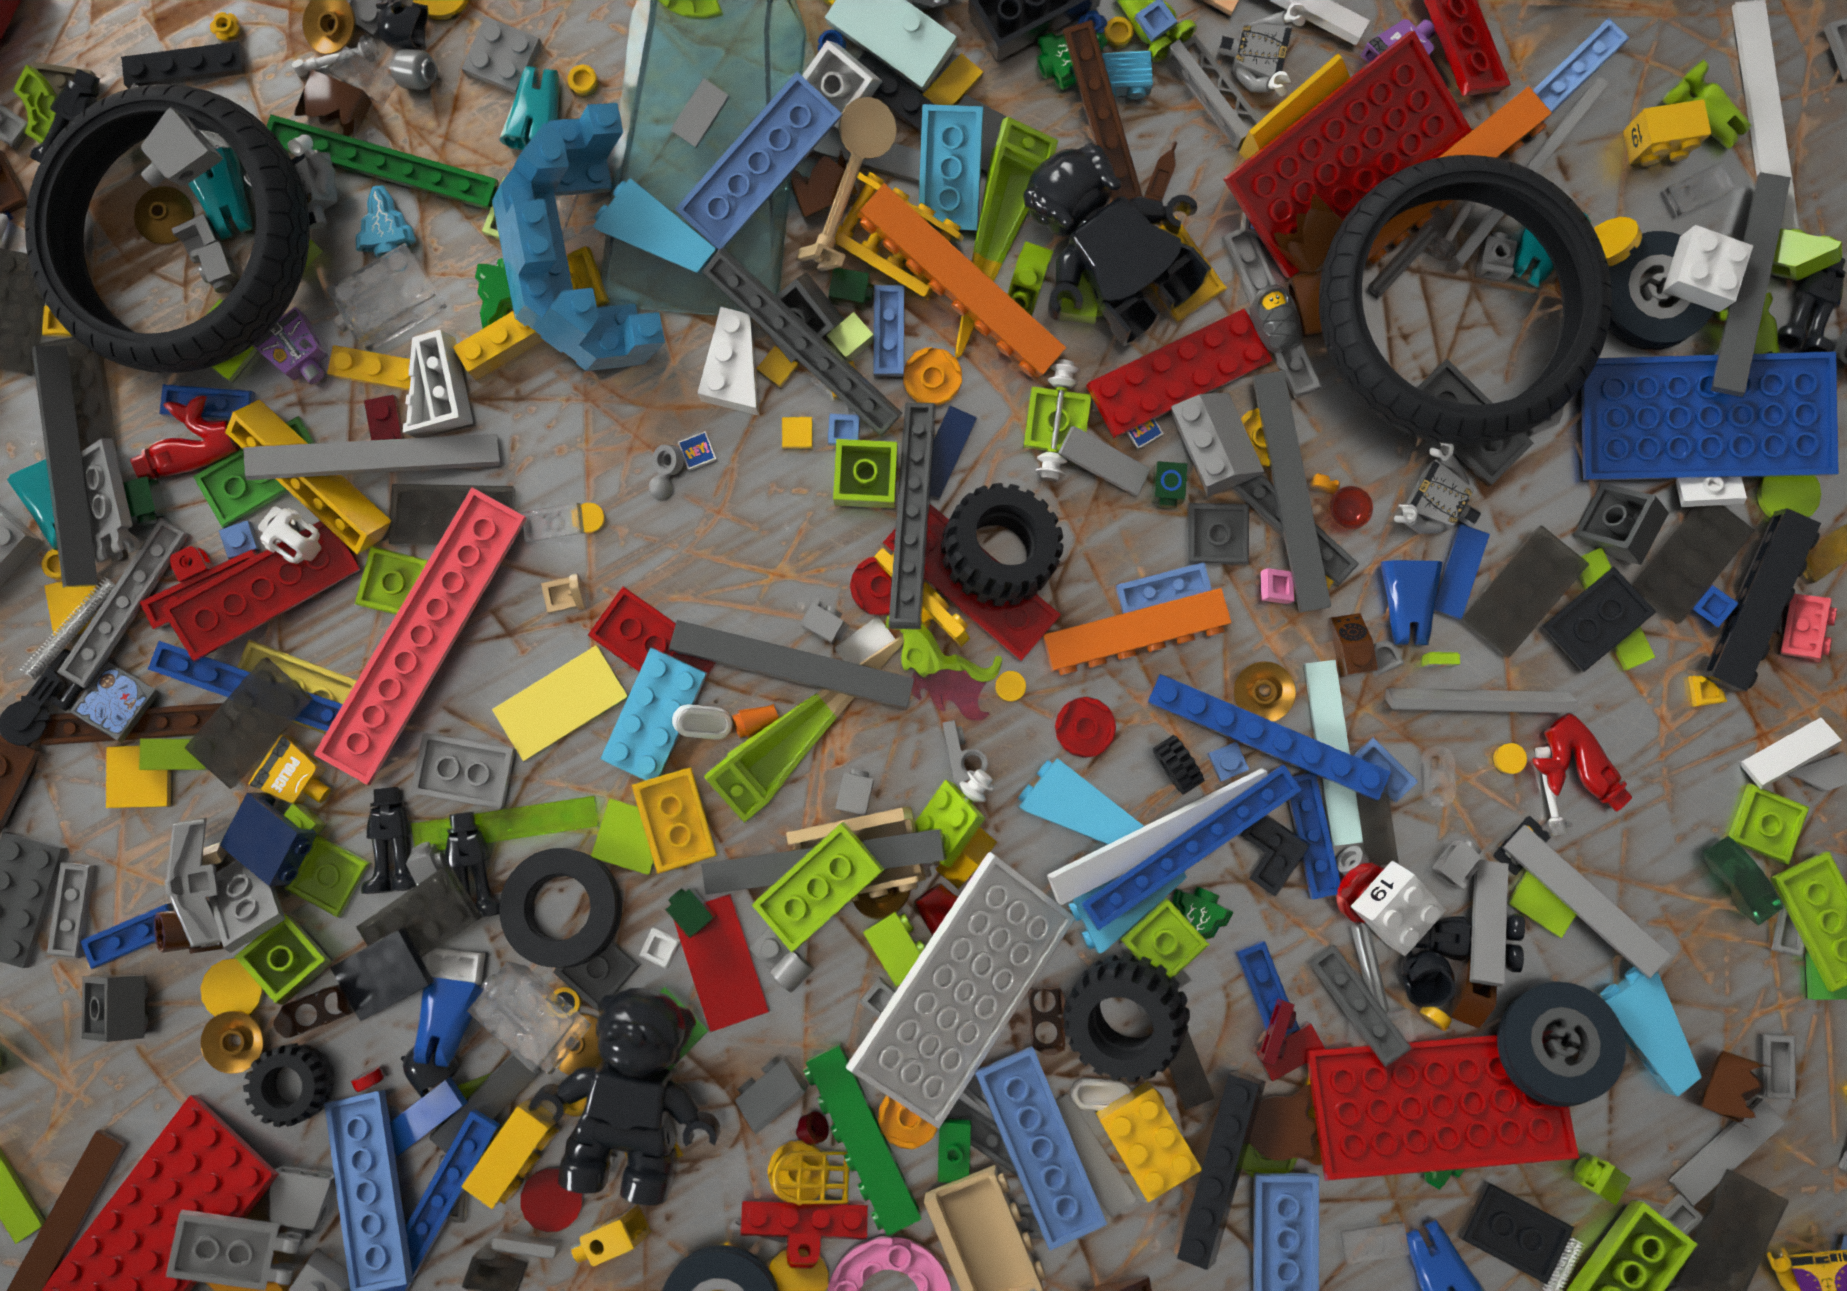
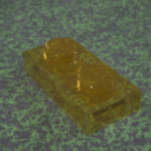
[1803,524,1847,584]

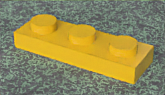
[327,345,411,391]

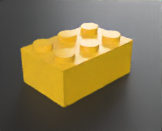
[1095,1081,1202,1203]
[461,1098,561,1209]

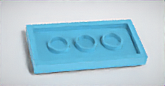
[919,104,984,230]
[600,648,708,780]

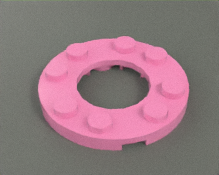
[828,1236,952,1291]

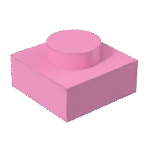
[1261,568,1294,604]

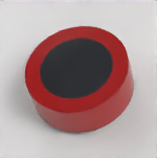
[351,1066,385,1092]

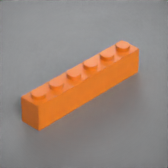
[1042,588,1231,676]

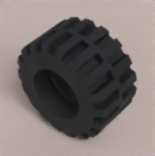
[243,1043,334,1127]

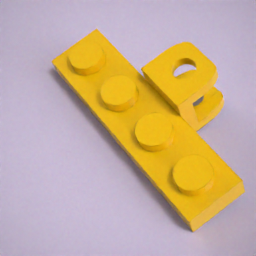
[874,548,970,647]

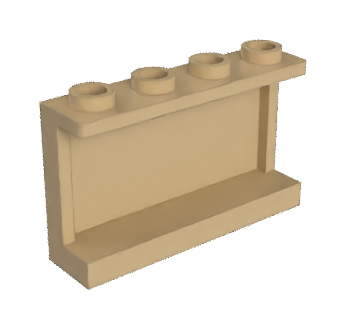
[786,806,926,902]
[924,1165,1046,1291]

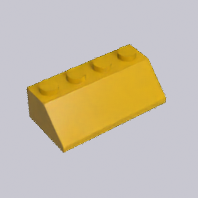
[1239,53,1351,160]

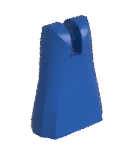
[1381,560,1443,645]
[413,977,485,1067]
[1405,1219,1485,1291]

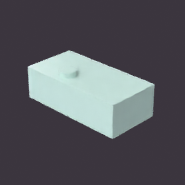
[824,0,958,93]

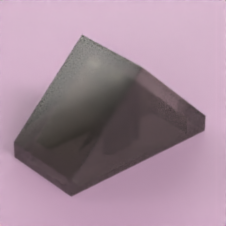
[462,1246,528,1291]

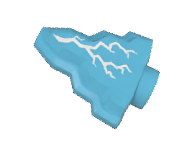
[355,185,416,259]

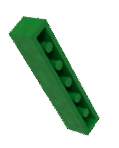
[803,1043,922,1236]

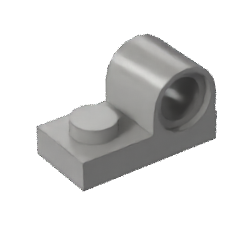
[942,720,988,784]
[748,927,814,992]

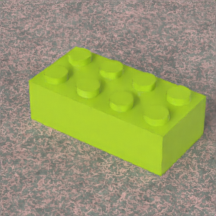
[1566,1200,1697,1291]

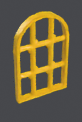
[772,1150,849,1205]

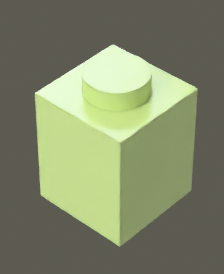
[826,312,874,362]

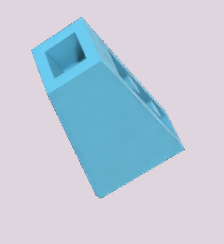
[593,178,718,275]
[1018,758,1144,845]
[1069,872,1187,954]
[1600,967,1702,1097]

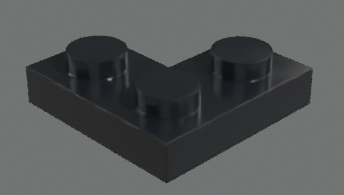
[1240,815,1311,896]

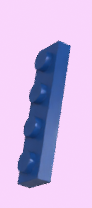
[1288,773,1341,899]

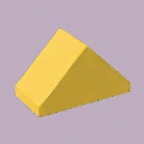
[935,827,998,889]

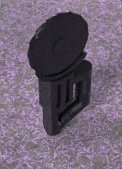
[0,649,84,746]

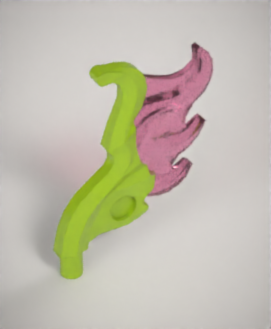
[885,616,1002,721]

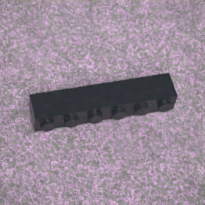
[1702,508,1821,692]
[1177,1071,1266,1270]

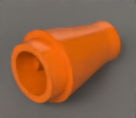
[732,704,779,739]

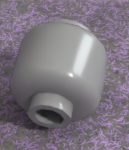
[390,49,437,90]

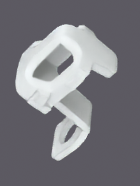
[258,506,321,564]

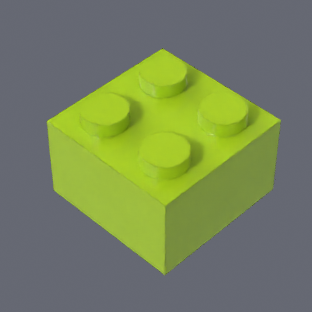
[833,439,898,508]
[863,911,926,987]
[234,913,333,1005]

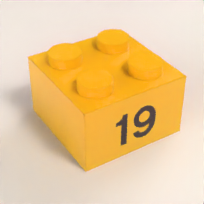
[1623,99,1711,166]

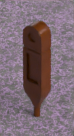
[1144,141,1177,201]

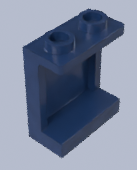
[220,793,317,886]

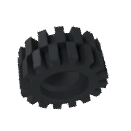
[1153,735,1205,795]

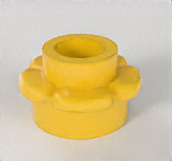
[210,12,240,41]

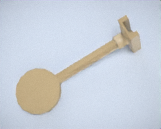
[795,97,897,271]

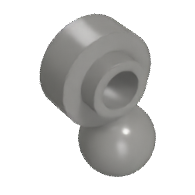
[649,444,684,499]

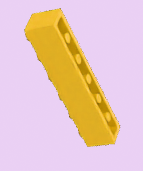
[225,399,391,555]

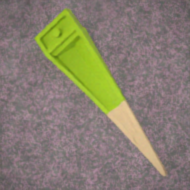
[704,635,904,823]

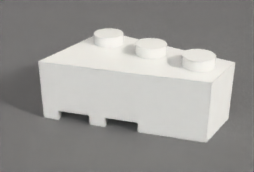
[697,307,759,416]
[402,329,473,438]

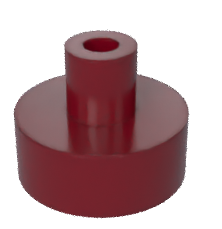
[796,1111,829,1146]

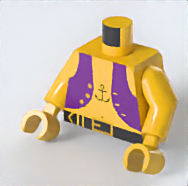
[1767,1248,1847,1291]

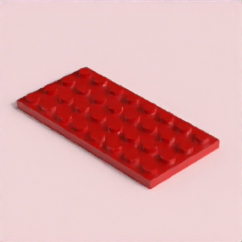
[1223,31,1472,278]
[1306,1030,1579,1181]
[42,1095,279,1291]

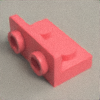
[1781,594,1837,663]

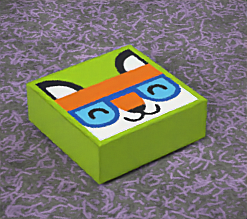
[1421,652,1460,667]

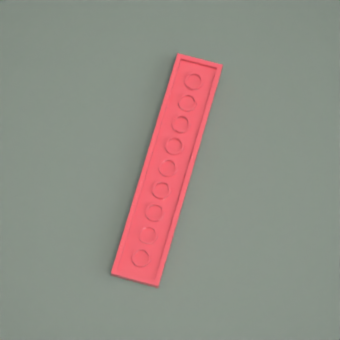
[313,487,527,785]

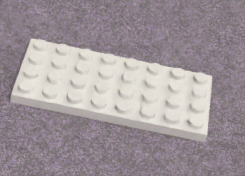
[846,852,1075,1129]

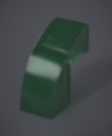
[1703,836,1783,926]

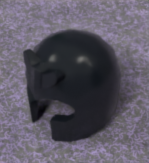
[376,0,429,50]
[1401,951,1455,1007]
[401,1044,460,1097]

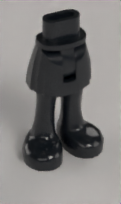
[30,69,100,163]
[1778,258,1846,353]
[361,787,418,894]
[444,812,500,921]
[1414,913,1525,972]

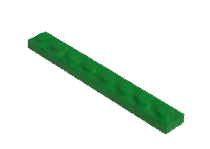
[267,114,499,210]

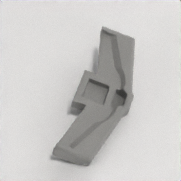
[165,818,221,948]

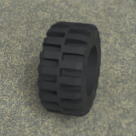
[941,483,1064,606]
[1063,953,1190,1083]

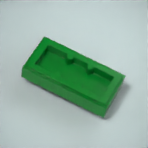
[938,1119,972,1183]

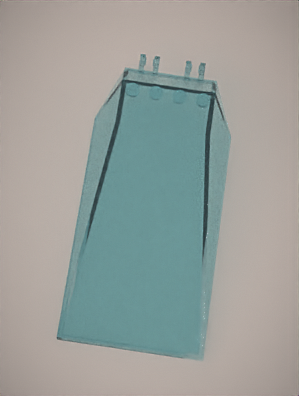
[601,0,807,319]

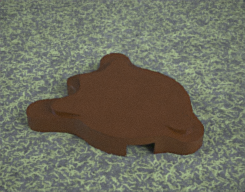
[1249,1084,1322,1166]

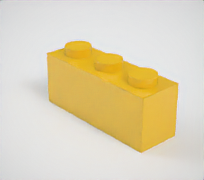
[453,311,544,381]

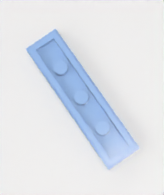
[1533,18,1630,113]

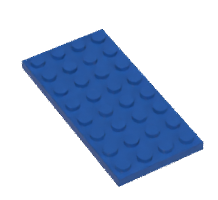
[1581,352,1839,481]

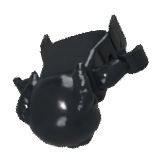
[1023,143,1211,346]
[529,988,721,1206]

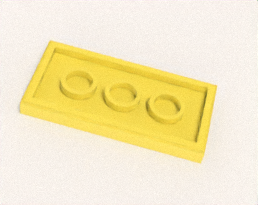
[236,639,357,734]
[492,645,628,762]

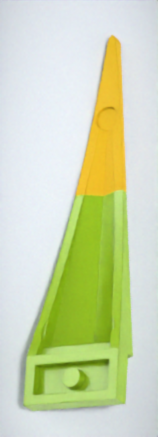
[955,117,1059,358]

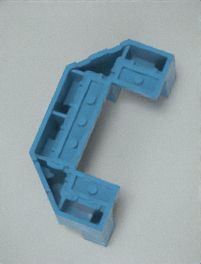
[492,103,665,371]

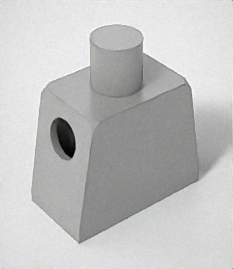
[141,107,223,187]
[270,1166,336,1245]
[289,1248,350,1291]

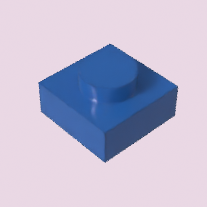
[1692,585,1739,628]

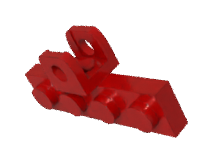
[140,546,257,630]
[740,1201,868,1269]

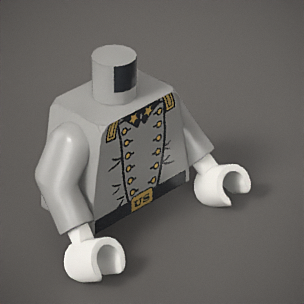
[1218,2,1306,96]
[244,135,337,229]
[1394,442,1481,534]

